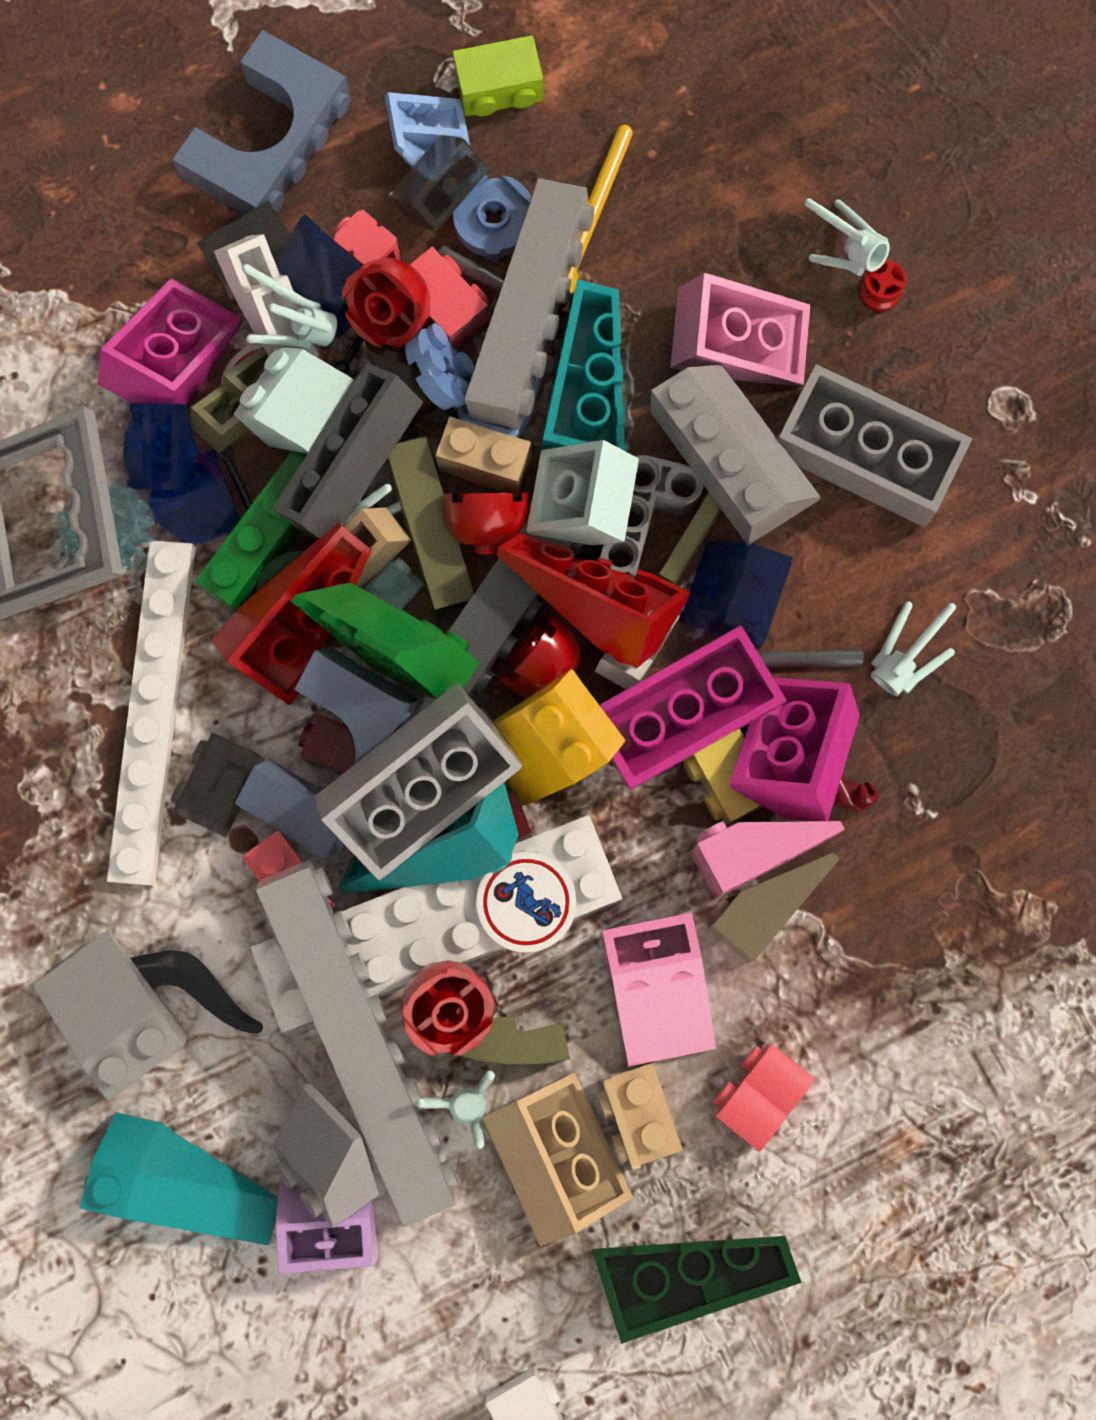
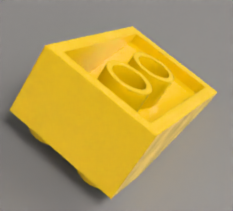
[492,669,626,805]

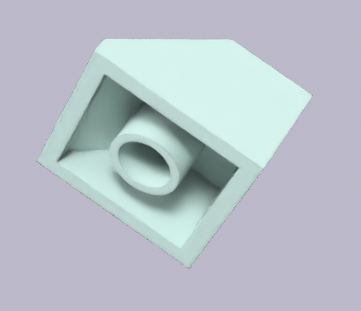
[233,347,355,454]
[526,440,639,545]

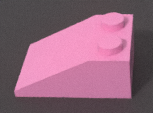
[670,273,810,387]
[690,821,845,899]

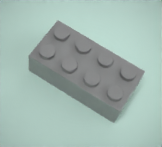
[778,364,973,528]
[314,683,523,881]

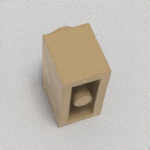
[436,416,532,497]

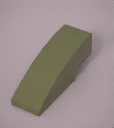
[190,347,269,453]
[448,1015,570,1065]

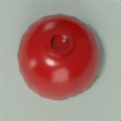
[342,257,430,348]
[443,493,529,554]
[498,614,581,700]
[401,960,495,1056]

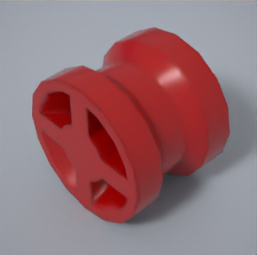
[859,260,907,312]

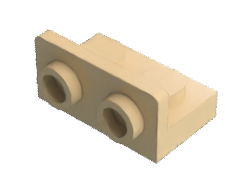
[596,1062,683,1170]

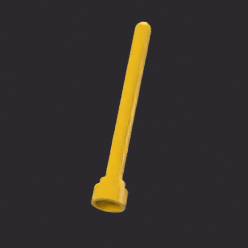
[567,125,633,303]

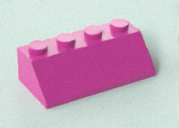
[599,626,787,790]

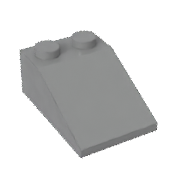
[33,930,189,1101]

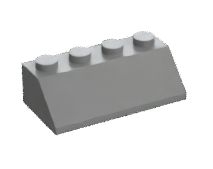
[650,365,820,545]

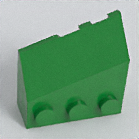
[291,583,480,700]

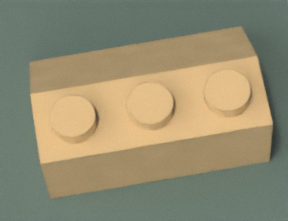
[482,1072,633,1246]

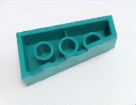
[537,279,627,455]

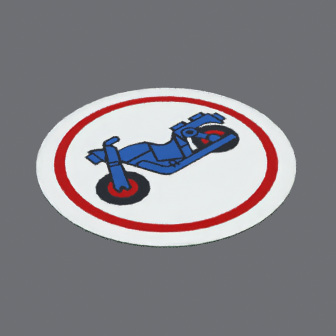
[476,852,576,953]

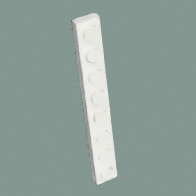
[107,540,196,887]

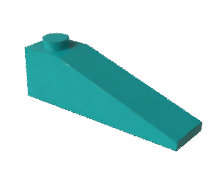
[338,783,518,894]
[79,1112,278,1245]

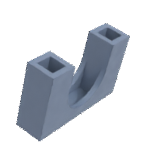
[172,30,351,226]
[235,646,419,859]

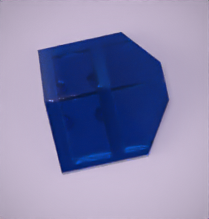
[123,403,198,491]
[148,450,240,546]

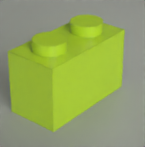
[453,35,544,116]

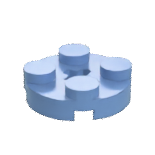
[453,175,532,262]
[405,323,475,411]

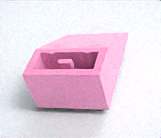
[601,913,717,1067]

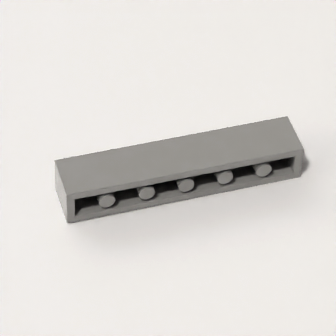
[464,178,594,430]

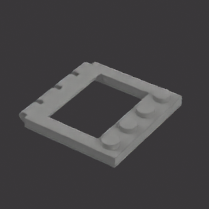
[0,407,123,620]

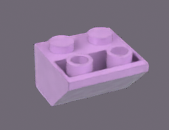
[276,1164,378,1274]

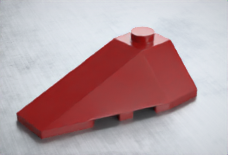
[211,522,372,705]
[496,533,690,668]

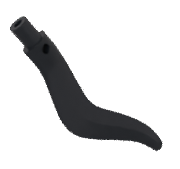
[72,950,263,1034]

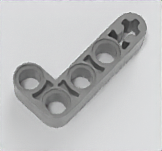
[600,455,703,576]

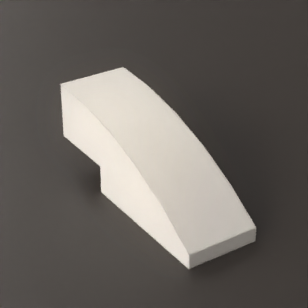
[214,234,319,357]

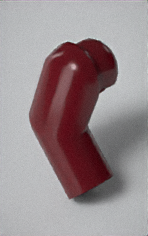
[834,774,878,812]

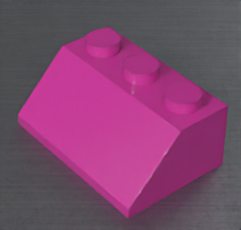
[729,678,860,822]

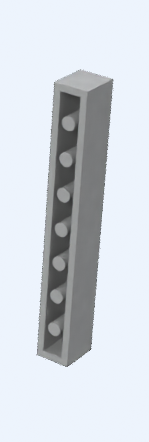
[256,859,459,1227]

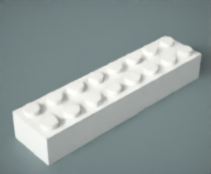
[251,815,623,1033]

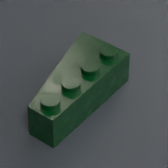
[592,1236,802,1344]

